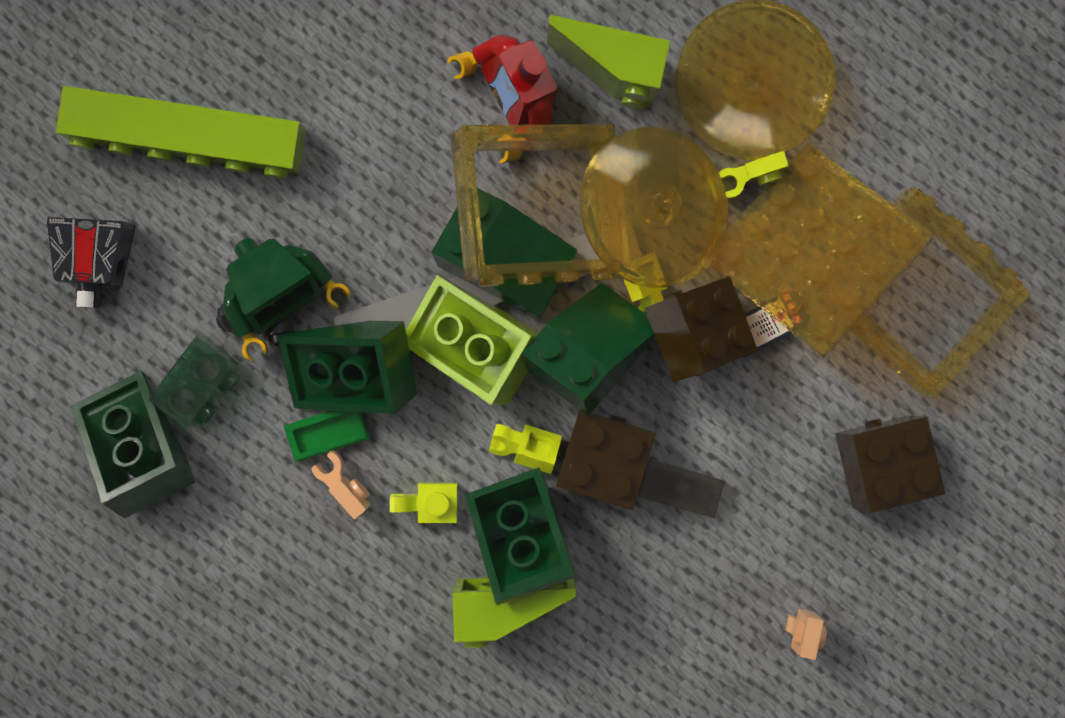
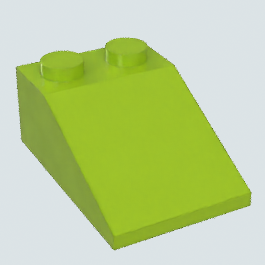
[547,14,670,109]
[406,275,539,405]
[452,577,576,648]

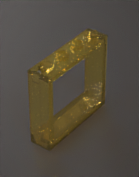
[451,124,630,287]
[810,186,1031,398]

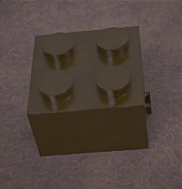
[645,276,758,382]
[556,410,656,511]
[835,415,945,513]

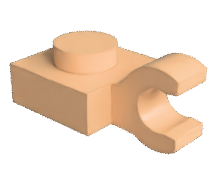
[311,451,371,520]
[785,609,827,660]

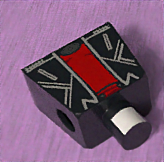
[47,217,135,308]

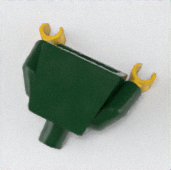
[223,238,350,361]

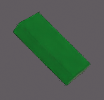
[283,410,371,463]

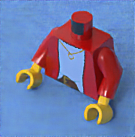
[447,34,558,163]

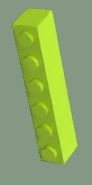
[56,86,306,179]

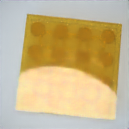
[703,143,933,359]

